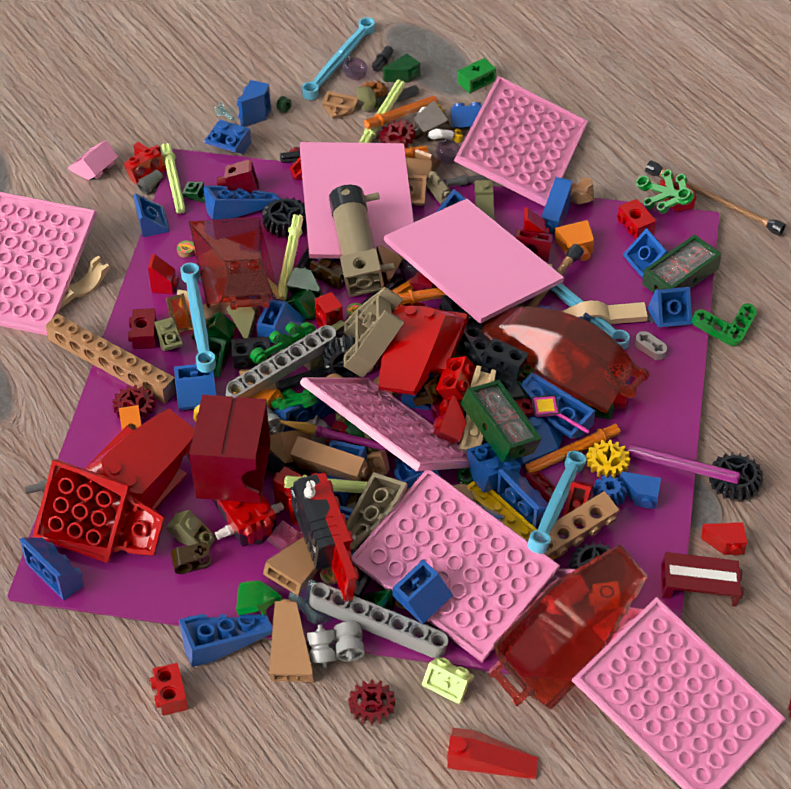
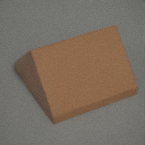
[270,430,312,463]

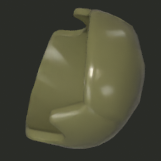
[356,86,376,112]

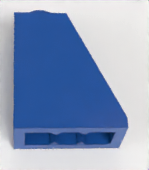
[541,177,573,234]

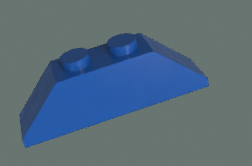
[516,415,564,465]

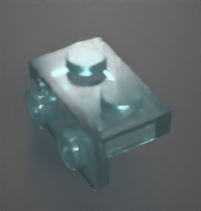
[288,579,339,624]

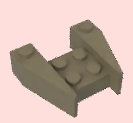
[344,287,404,378]

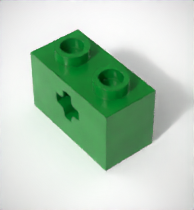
[458,58,496,94]

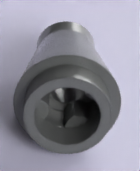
[137,170,163,194]

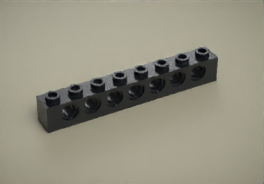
[439,295,524,400]

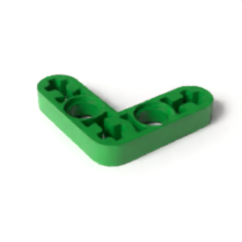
[692,303,757,347]

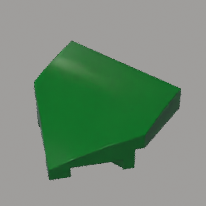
[236,581,283,616]

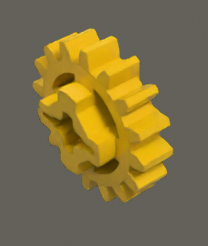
[586,440,630,478]

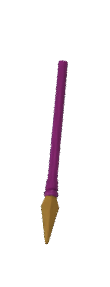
[280,420,392,453]

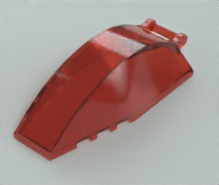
[481,307,650,413]
[487,544,648,709]

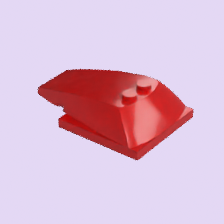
[375,305,469,395]
[84,409,195,510]
[32,459,165,563]

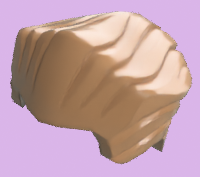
[571,177,594,204]

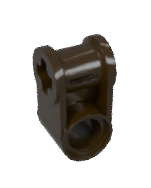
[171,542,212,574]

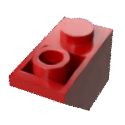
[433,396,467,444]

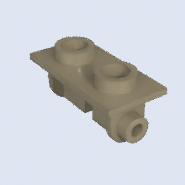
[426,171,451,204]

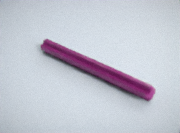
[625,444,740,484]

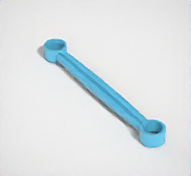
[302,17,375,100]
[181,263,216,373]
[550,283,629,351]
[527,451,586,554]

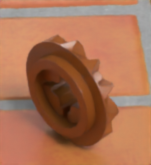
[362,80,387,98]

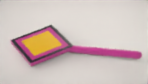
[531,395,589,433]

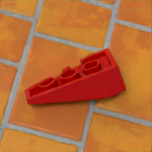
[447,728,538,779]

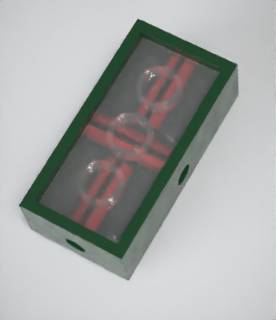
[642,234,722,293]
[460,380,542,463]

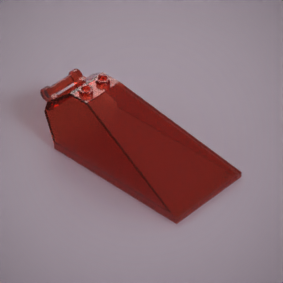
[189,217,280,310]

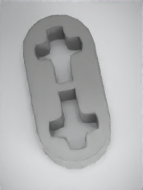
[635,331,667,360]

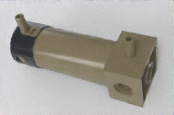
[329,184,395,297]

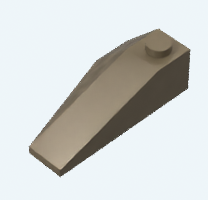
[346,472,408,551]

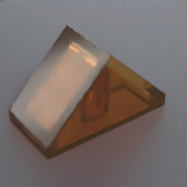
[165,293,193,333]

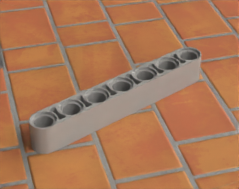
[225,325,336,398]
[309,583,448,658]

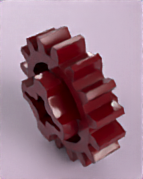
[379,119,416,148]
[112,385,155,419]
[348,679,396,726]

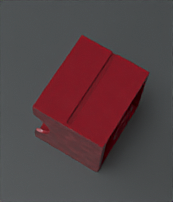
[189,394,271,503]

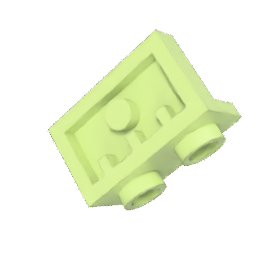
[422,657,474,704]

